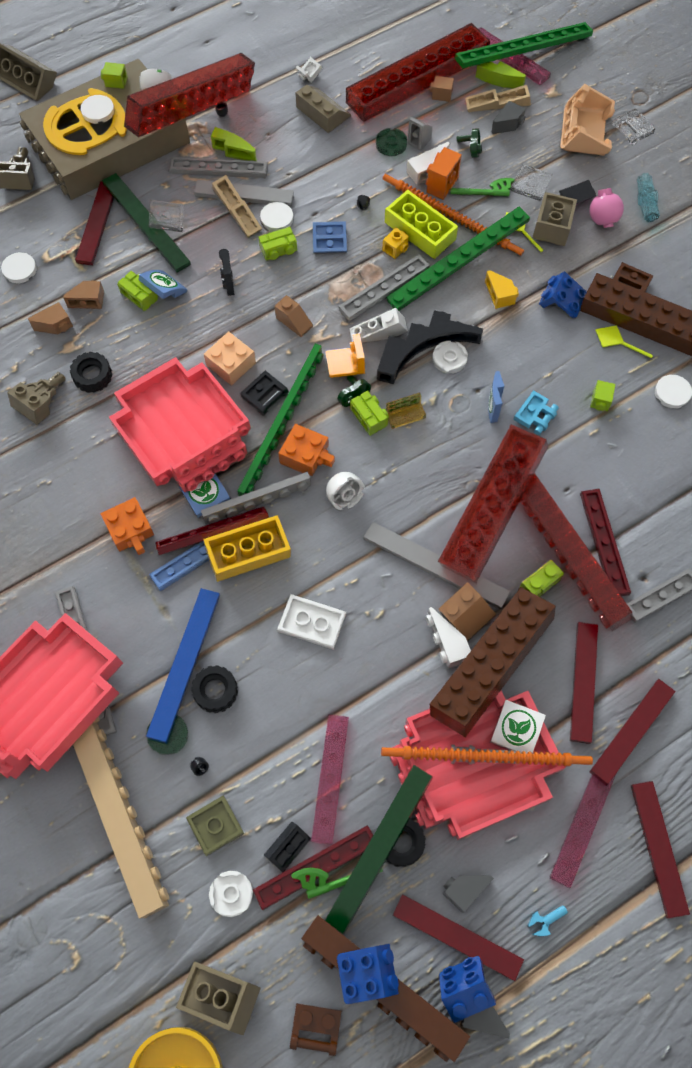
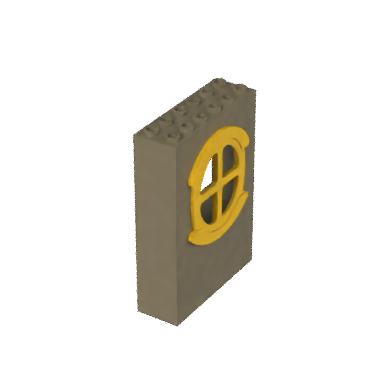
[19,58,190,200]

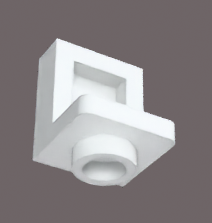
[296,57,323,83]

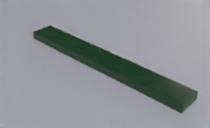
[102,173,191,273]
[325,765,433,934]

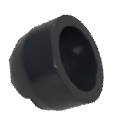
[215,102,228,117]
[357,195,370,210]
[190,757,209,776]

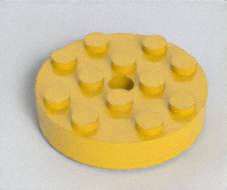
[129,1027,223,1068]

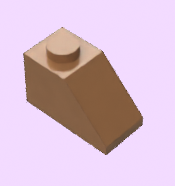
[63,280,104,309]
[275,295,313,337]
[28,302,73,335]

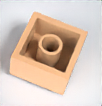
[204,331,256,386]

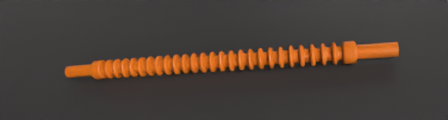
[382,174,524,256]
[381,746,593,766]

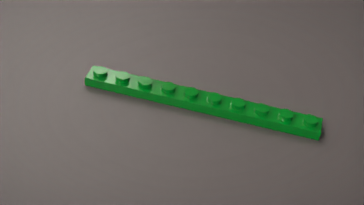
[455,22,593,69]
[386,206,530,311]
[237,343,324,496]

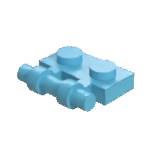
[513,390,559,435]

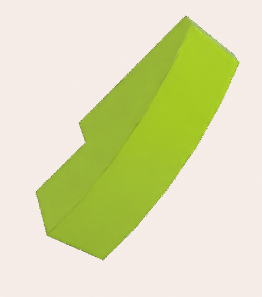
[475,61,526,89]
[211,127,257,161]

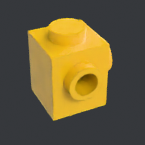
[382,228,409,259]

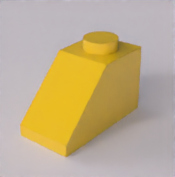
[485,270,519,309]

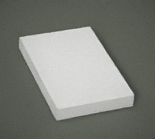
[277,594,346,650]

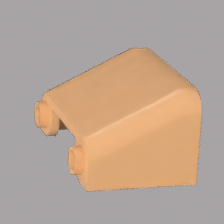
[560,84,615,156]

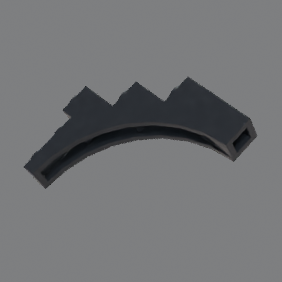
[377,310,483,384]

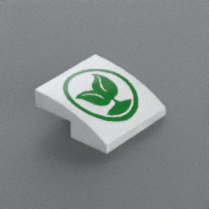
[491,700,546,754]

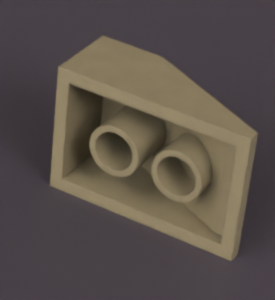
[532,192,577,246]
[176,961,261,1036]

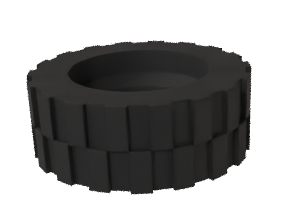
[70,352,112,393]
[191,665,238,713]
[386,818,426,867]

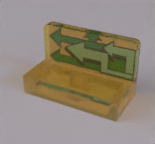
[386,393,426,429]

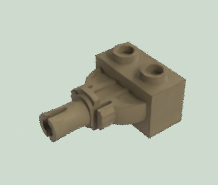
[0,147,35,190]
[7,372,66,425]

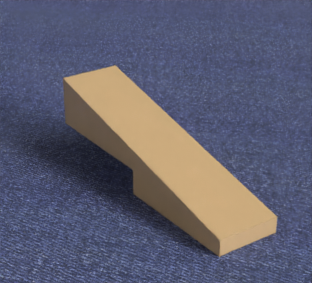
[465,85,531,112]
[212,175,262,238]

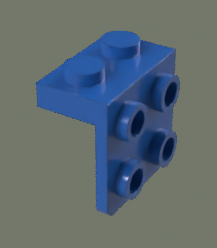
[539,271,587,318]
[337,944,399,1004]
[439,956,496,1023]

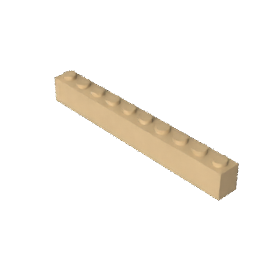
[73,716,169,919]

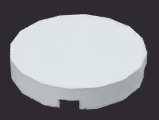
[81,95,114,124]
[260,202,293,232]
[1,252,37,284]
[432,341,468,374]
[655,375,692,409]
[209,871,253,917]

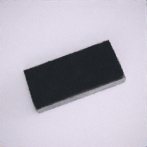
[559,180,596,204]
[264,822,311,872]

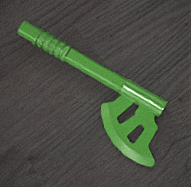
[450,178,515,196]
[291,868,383,899]

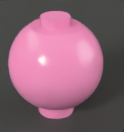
[589,188,624,228]

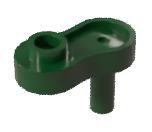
[456,128,482,158]
[337,375,371,407]

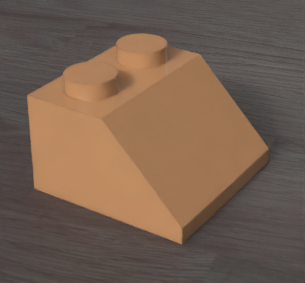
[439,582,496,641]

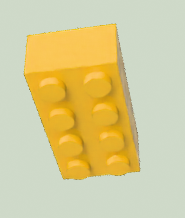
[203,515,291,582]

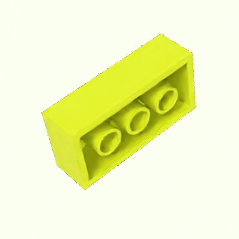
[385,190,458,259]

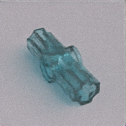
[637,173,660,222]

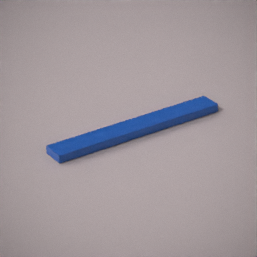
[146,588,220,744]

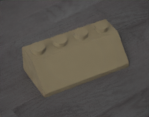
[0,43,57,101]

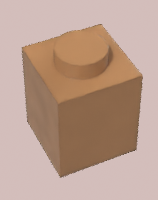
[430,76,454,102]

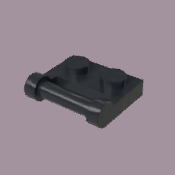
[219,249,235,296]
[240,370,289,416]

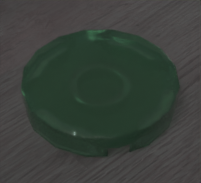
[376,128,407,156]
[146,715,188,755]

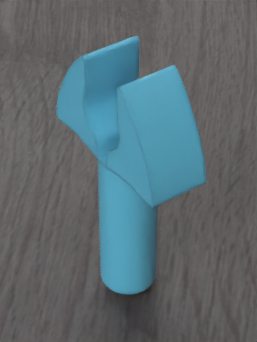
[528,905,568,936]

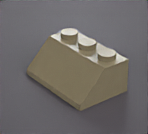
[295,85,351,133]

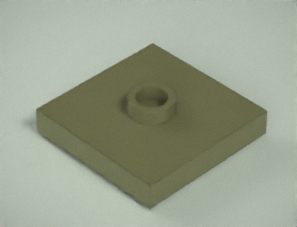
[186,795,245,857]

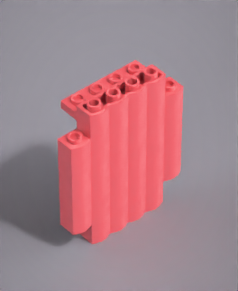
[109,357,251,492]
[0,613,123,779]
[390,691,566,840]

